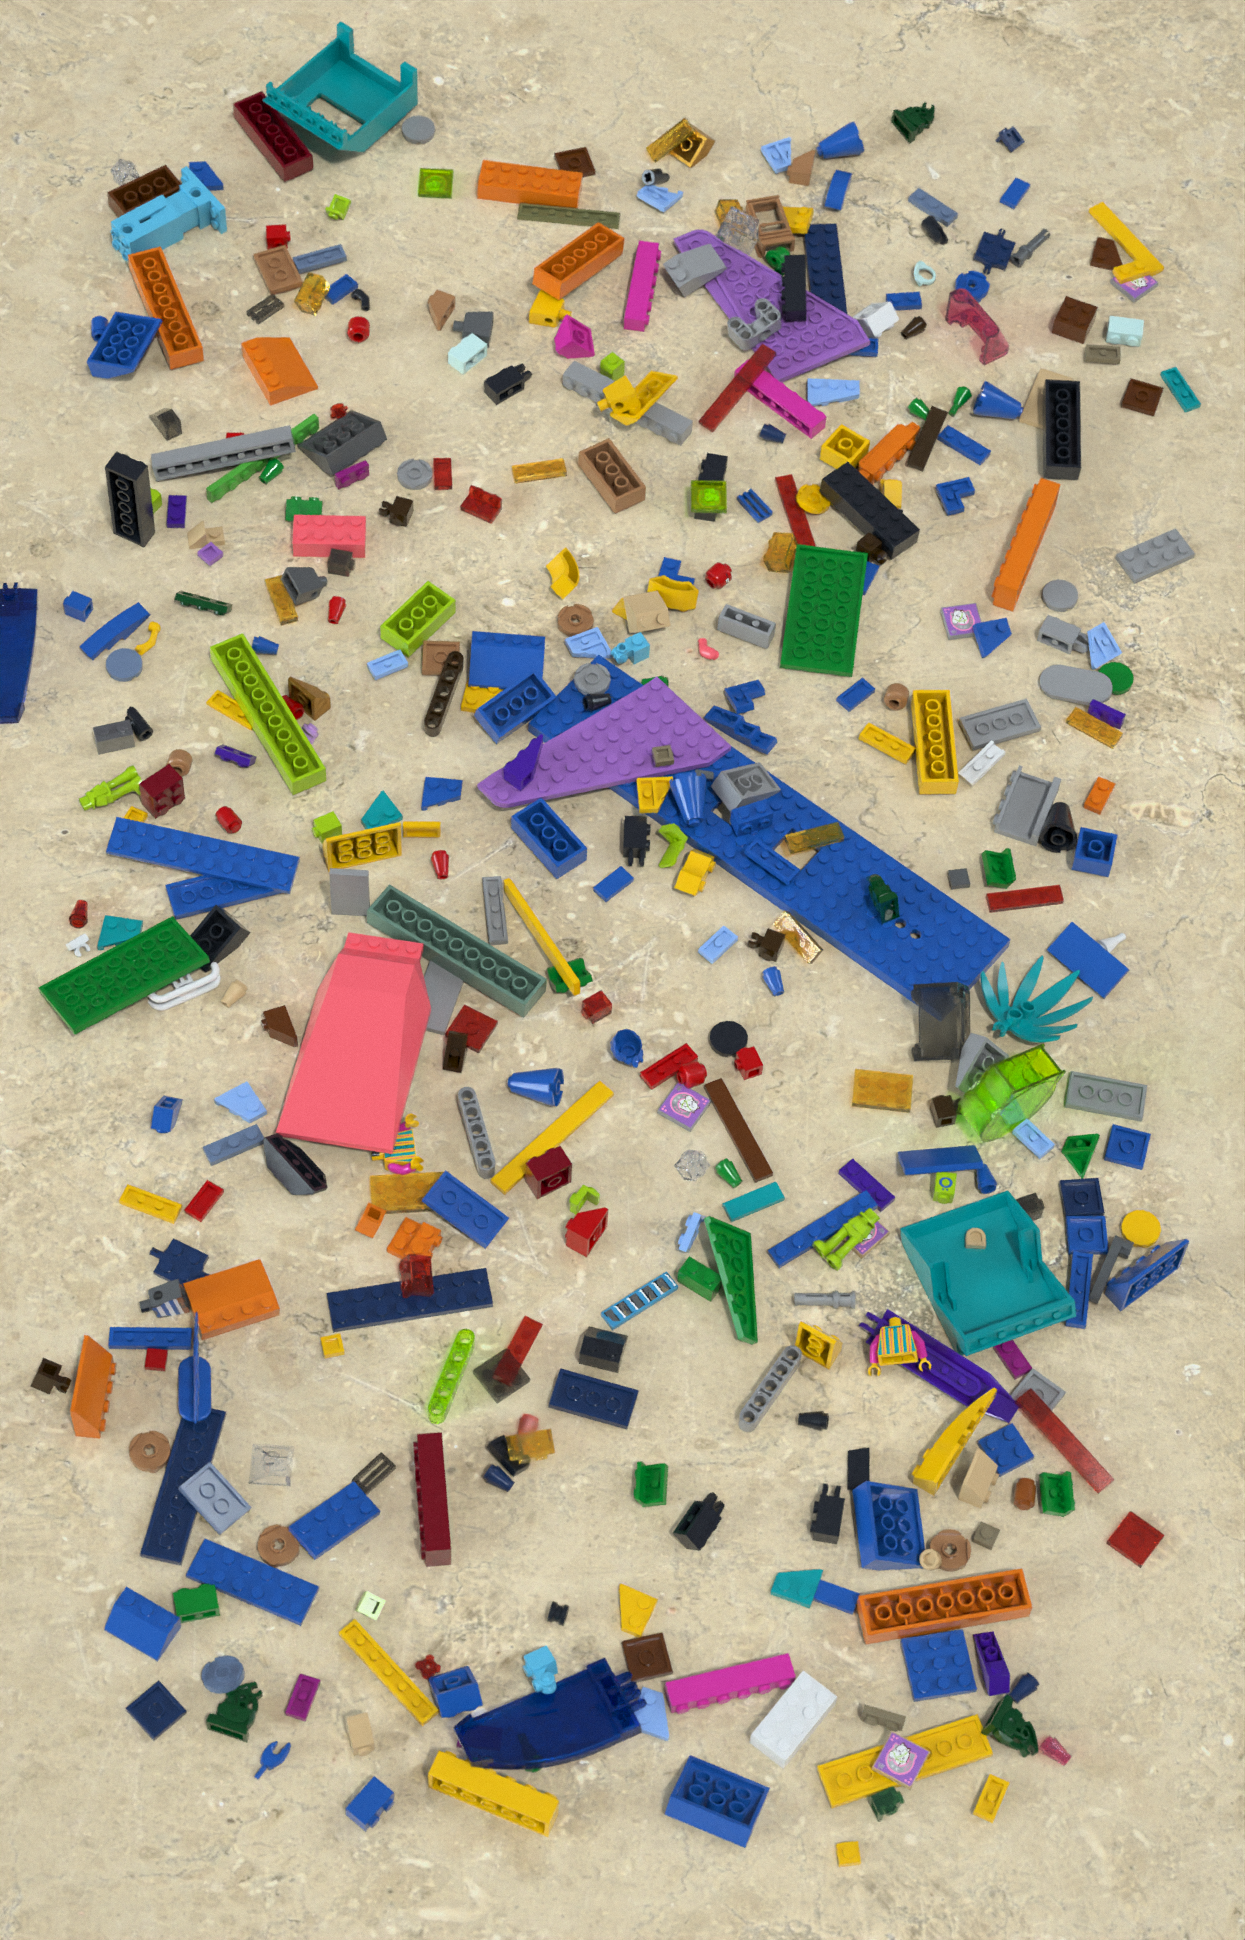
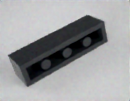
[781,254,807,322]
[694,453,728,522]

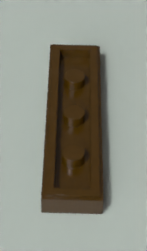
[907,406,948,471]

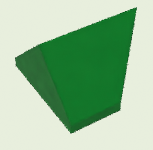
[1061,1133,1100,1179]

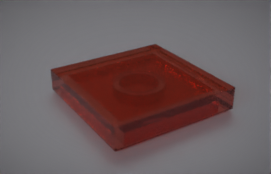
[445,1004,498,1053]
[1106,1511,1165,1568]

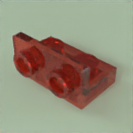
[460,485,502,524]
[399,1254,434,1298]

